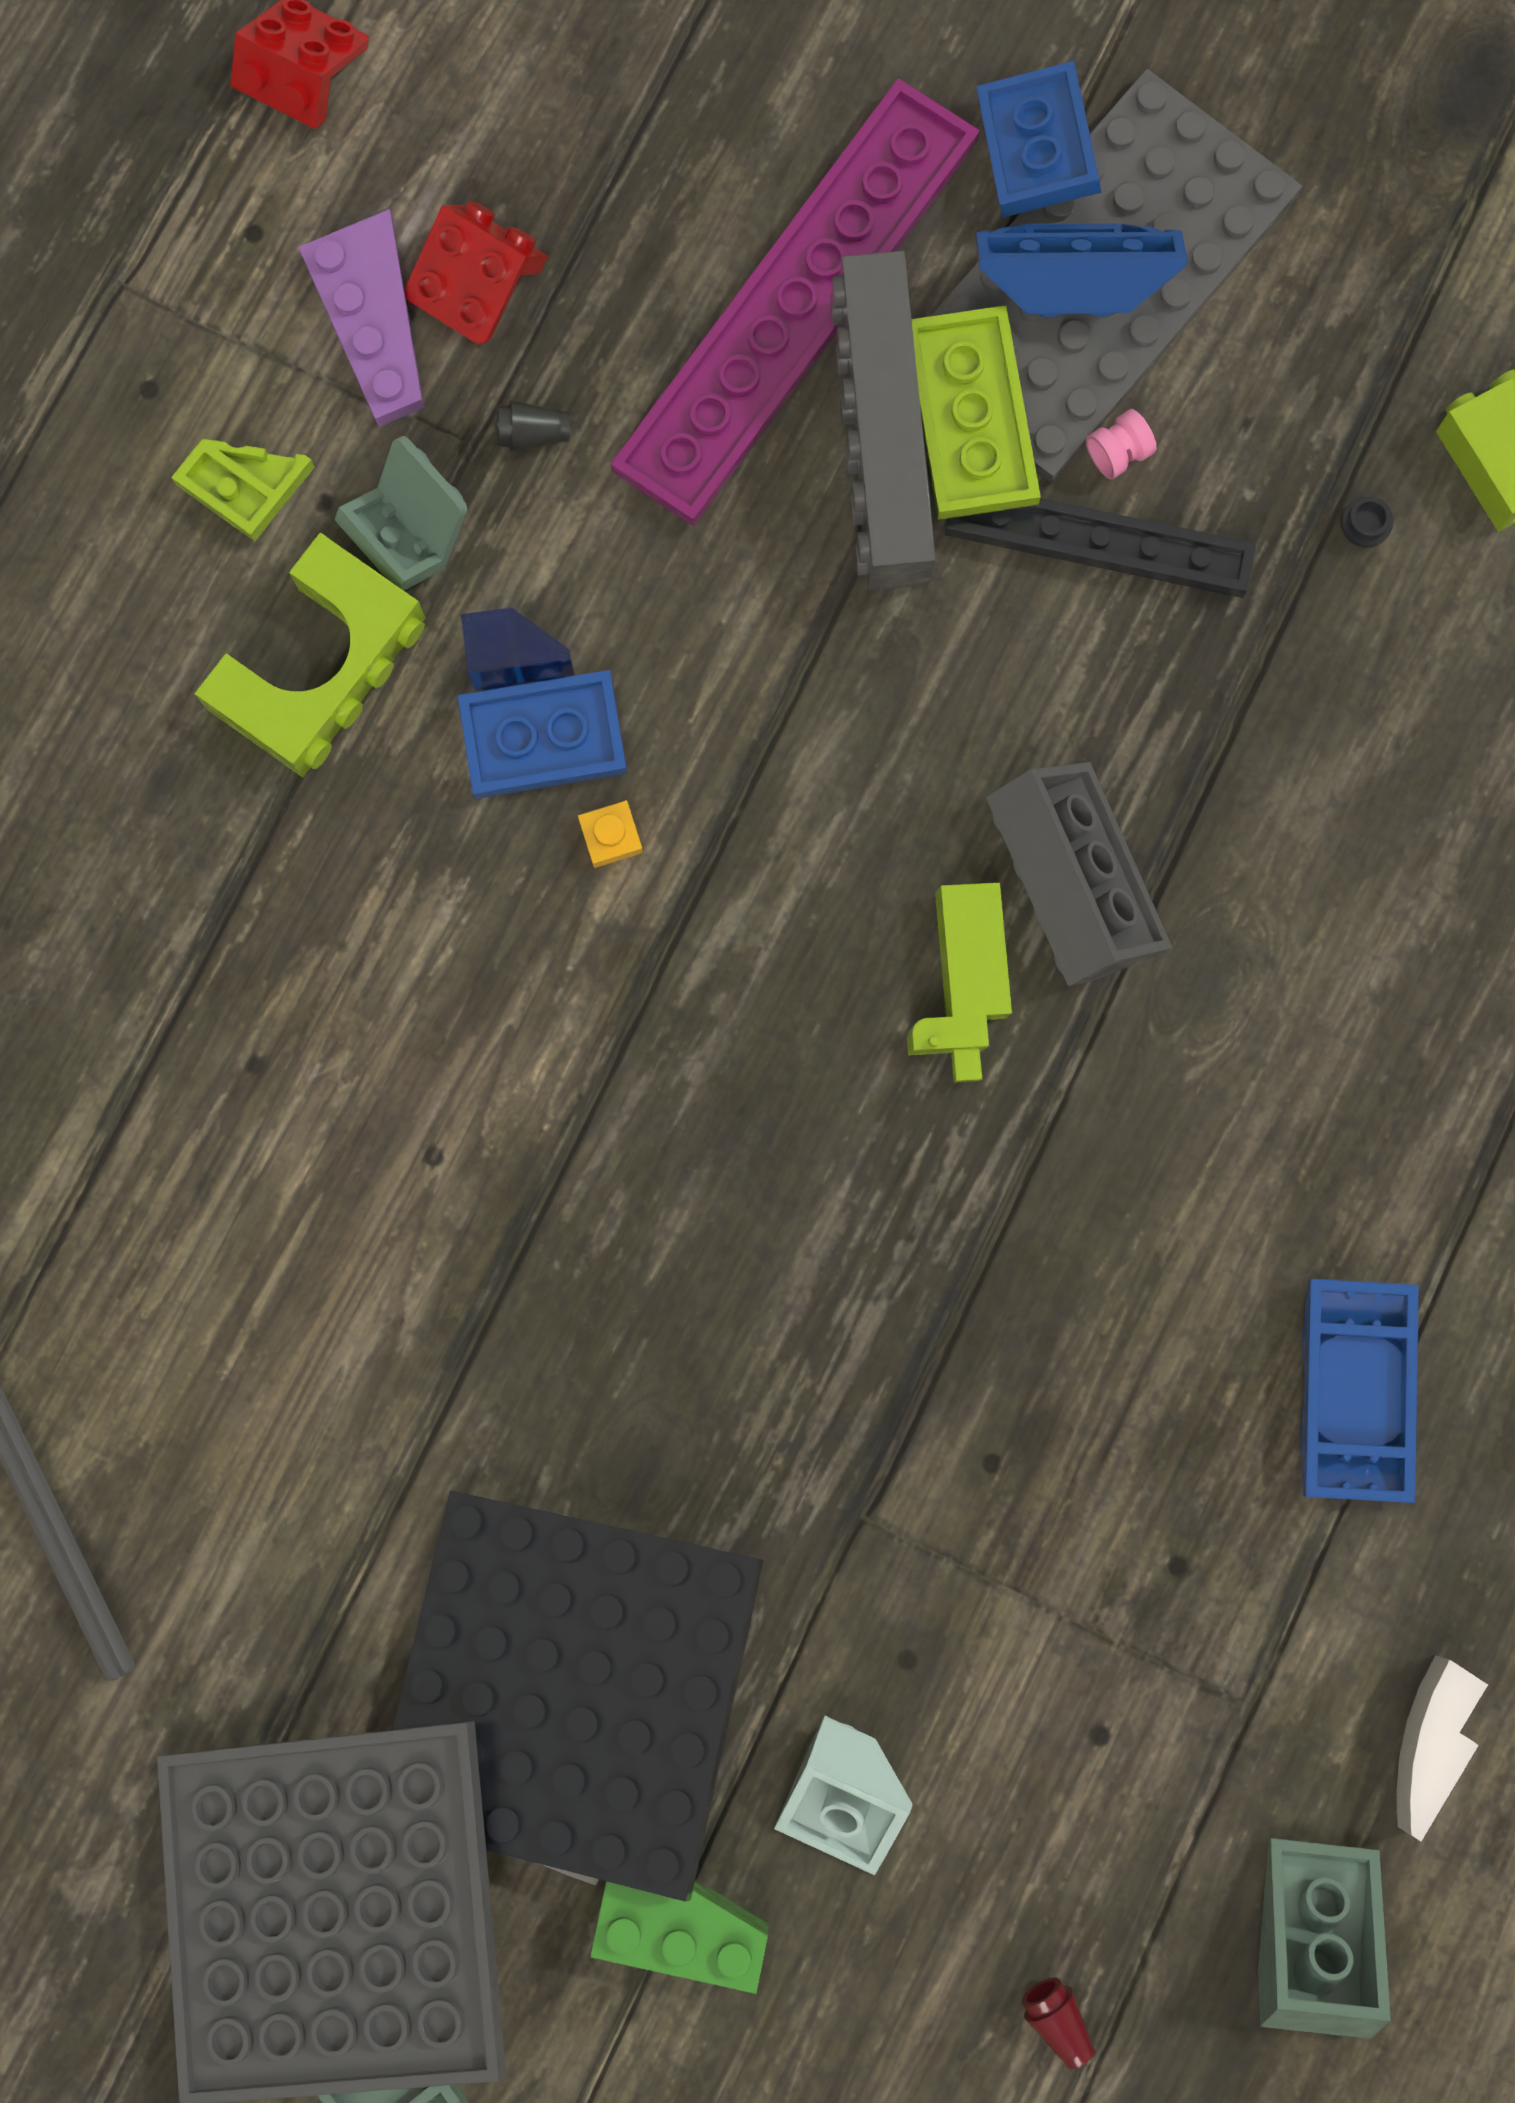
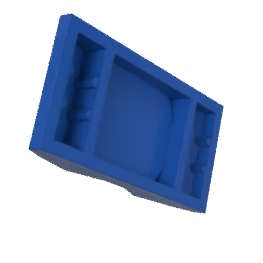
[1300,1279,1419,1503]

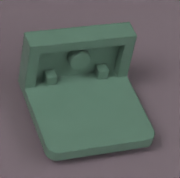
[335,436,467,591]

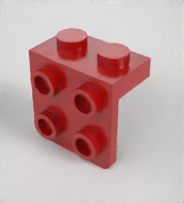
[230,0,369,129]
[404,201,548,344]

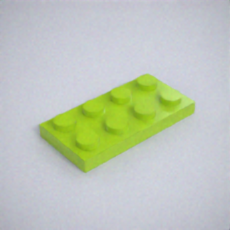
[911,305,1041,520]

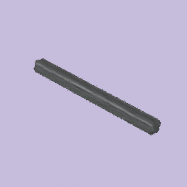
[0,1386,135,1681]

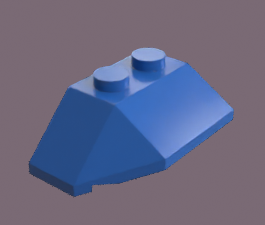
[976,224,1187,317]

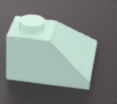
[774,1716,913,1875]

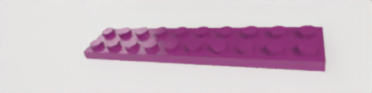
[610,78,980,527]

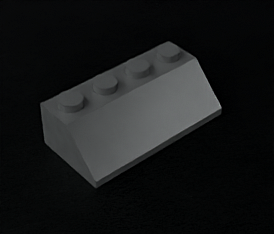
[986,762,1173,987]

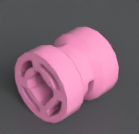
[1086,409,1157,480]

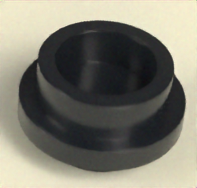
[1341,497,1394,548]

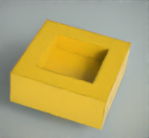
[578,800,643,868]

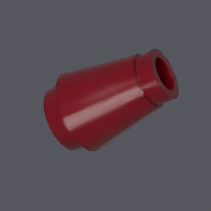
[1022,1977,1095,2069]

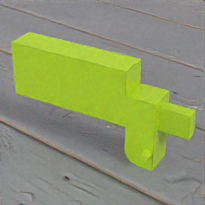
[907,883,1012,1083]

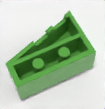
[591,1881,768,1994]

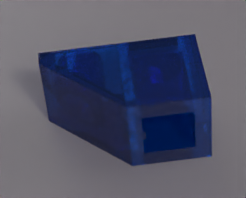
[461,607,575,691]

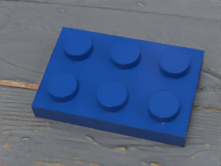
[976,61,1101,218]
[457,670,628,799]

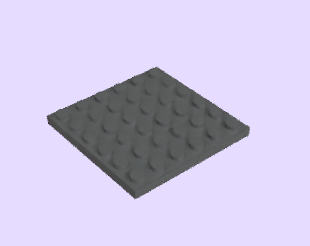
[157,1721,506,2103]

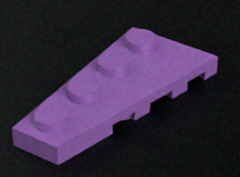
[298,209,424,427]

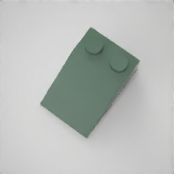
[1258,1838,1391,2039]

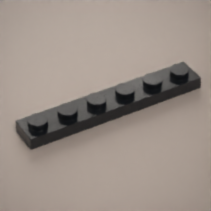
[944,498,1257,598]

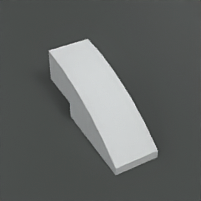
[1396,1655,1488,1841]

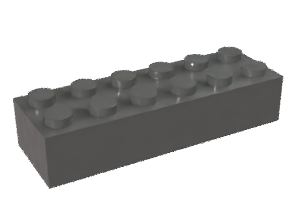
[830,251,936,591]

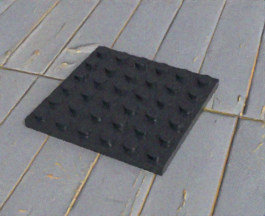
[392,1490,764,1902]

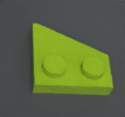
[171,439,315,542]

